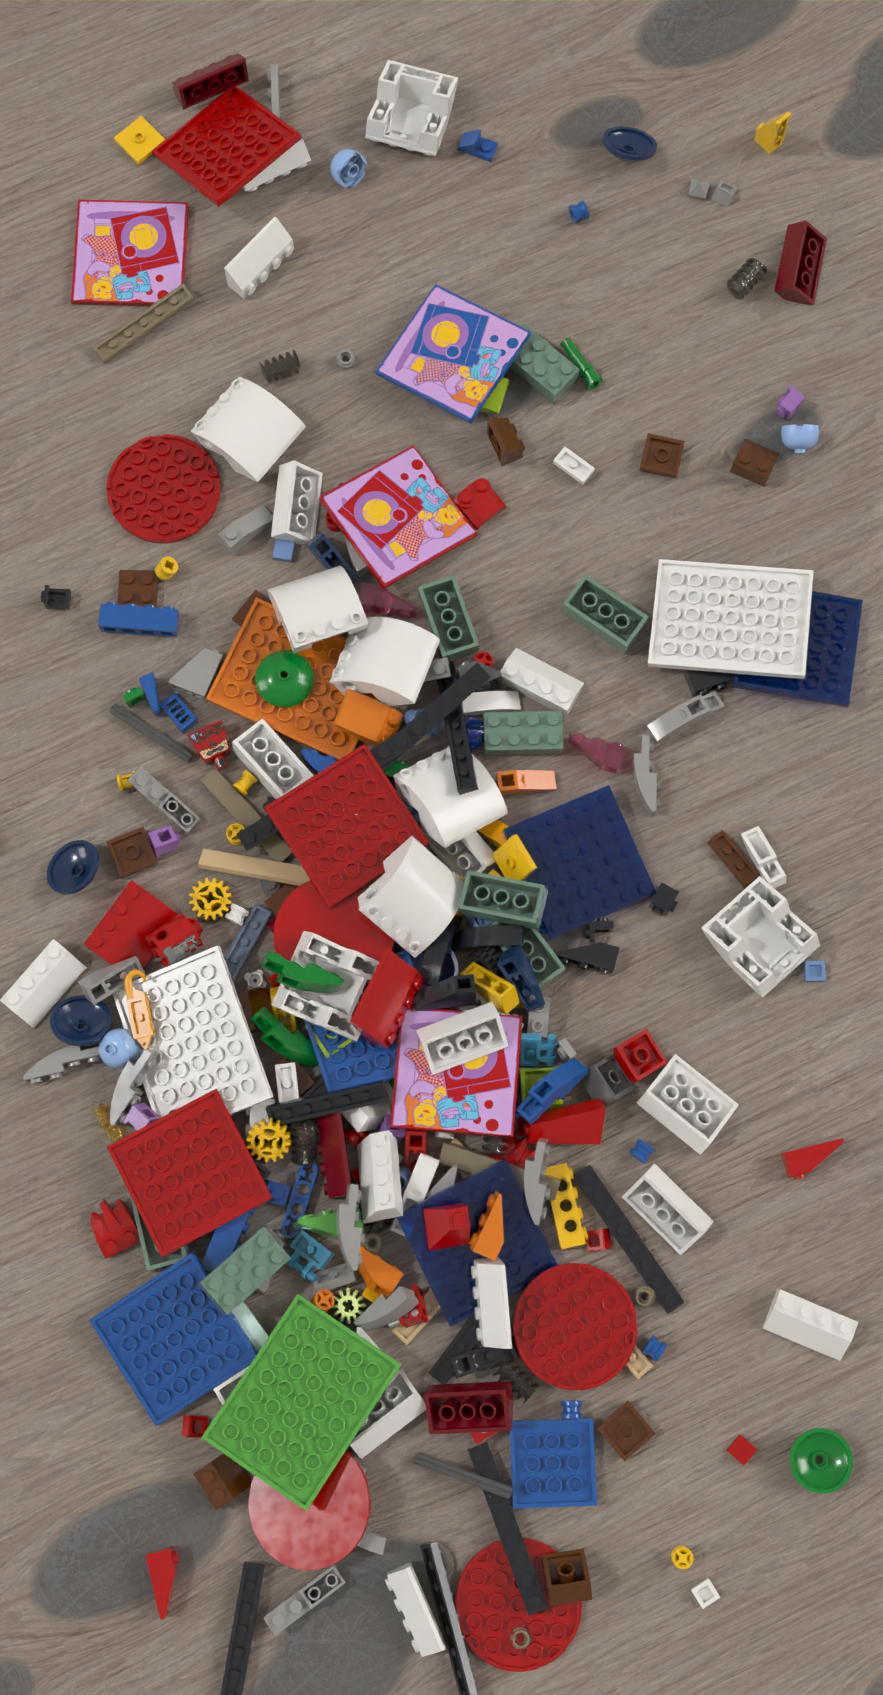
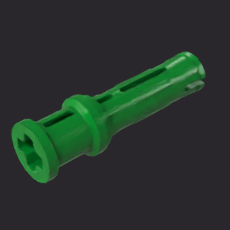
[560,337,603,390]

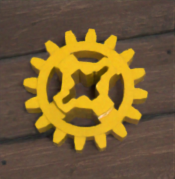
[189,878,232,921]
[246,1118,291,1163]

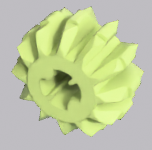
[331,1288,366,1324]

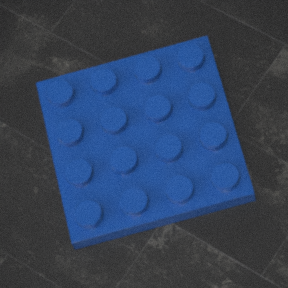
[510,1418,597,1509]

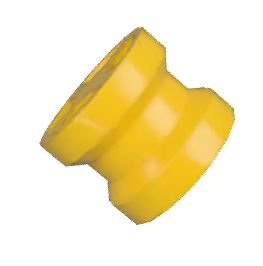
[155,556,178,580]
[226,823,245,846]
[671,1545,694,1569]

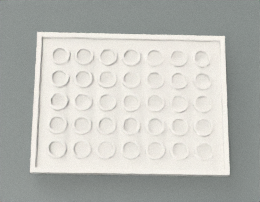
[648,559,814,679]
[113,946,274,1117]

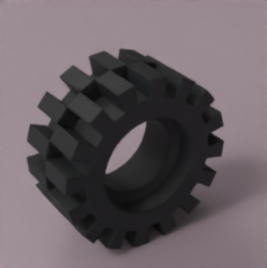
[471,947,504,977]

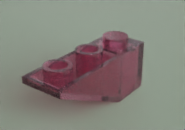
[359,582,416,618]
[568,733,627,774]

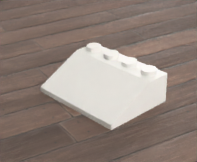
[637,1054,739,1155]

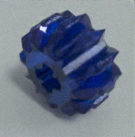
[465,717,484,750]

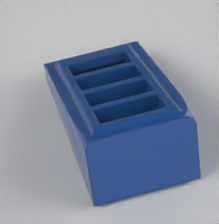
[139,672,160,717]
[160,692,198,734]

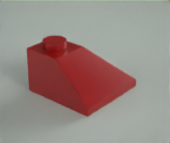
[423,1202,470,1250]

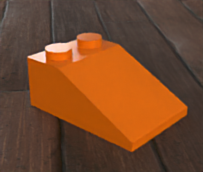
[333,689,404,748]

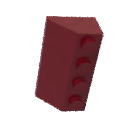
[172,53,249,110]
[774,220,827,305]
[314,1112,352,1199]
[424,1381,513,1434]

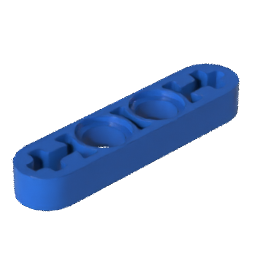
[281,1160,319,1239]

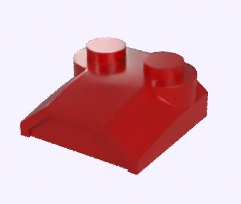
[454,477,507,530]
[613,1028,669,1083]

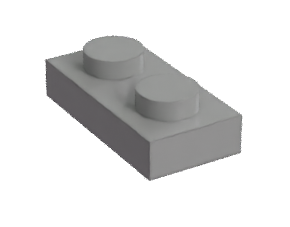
[556,1038,577,1061]
[314,1263,356,1293]

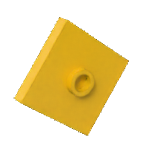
[114,116,165,165]
[492,834,537,881]

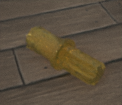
[92,1104,122,1143]

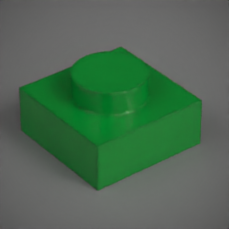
[123,687,146,707]

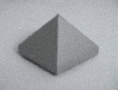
[688,179,710,200]

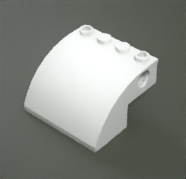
[365,60,458,156]
[191,376,306,482]
[267,566,369,654]
[330,617,440,706]
[393,746,508,848]
[358,836,464,958]
[701,876,821,998]
[271,931,379,1041]

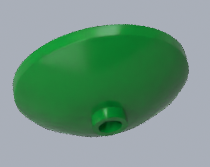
[255,650,314,708]
[789,1428,853,1494]

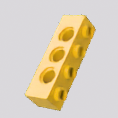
[545,1163,588,1250]

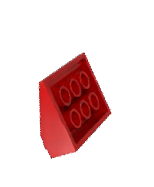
[83,880,178,981]
[350,949,423,1049]

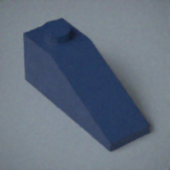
[305,532,360,584]
[497,945,545,1012]

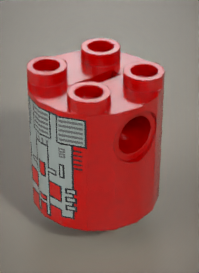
[145,913,203,968]

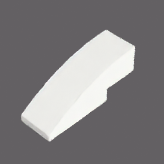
[462,691,521,717]
[741,826,786,888]

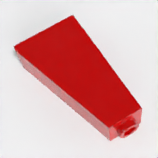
[523,1099,606,1145]

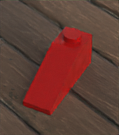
[405,1129,427,1173]
[781,1138,844,1180]
[145,1546,180,1620]

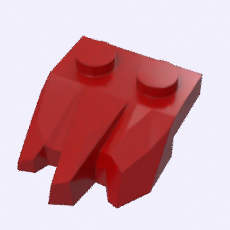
[489,1131,536,1190]
[90,1198,140,1259]

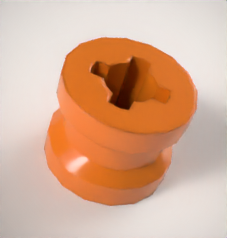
[310,1289,335,1312]

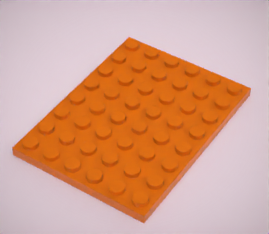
[206,597,378,761]

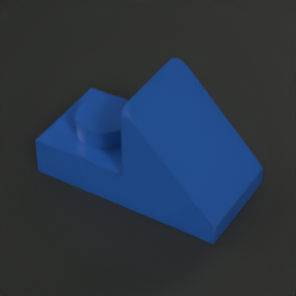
[457,129,498,162]
[265,1179,291,1207]

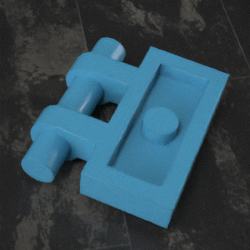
[520,1033,557,1067]
[286,1230,334,1283]

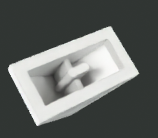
[341,1105,386,1132]

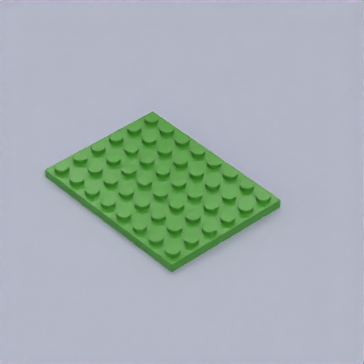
[201,1294,402,1511]

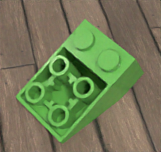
[294,1208,364,1239]

